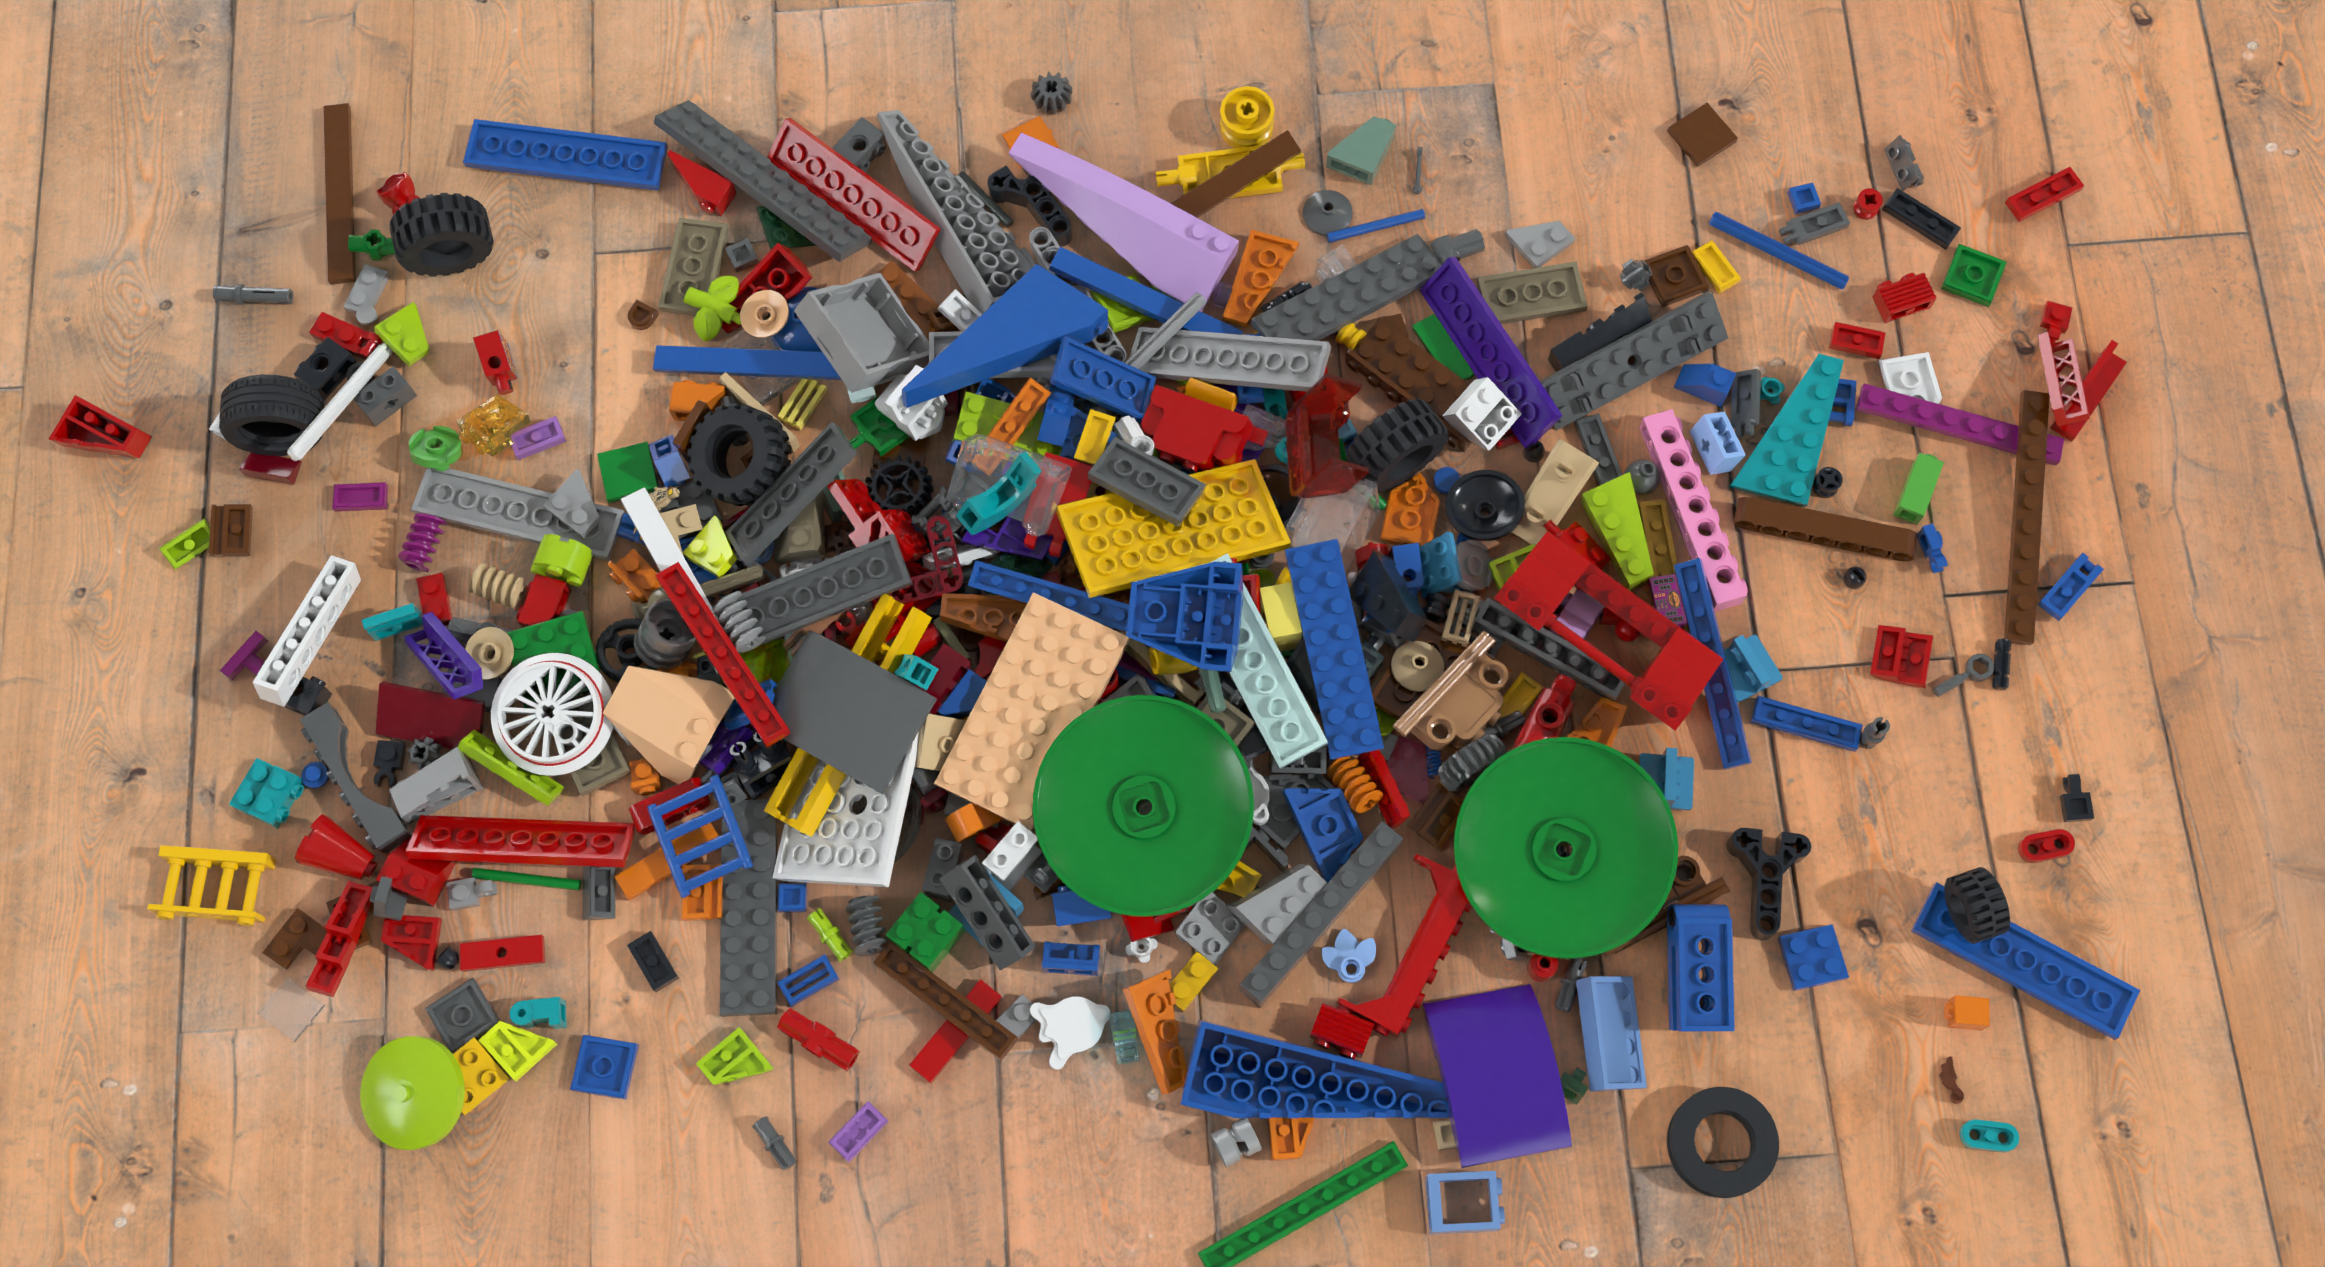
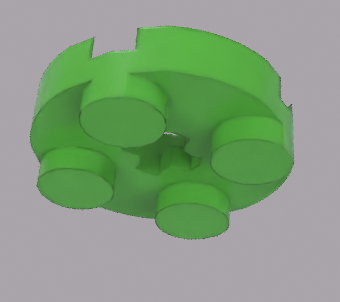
[409,426,463,471]

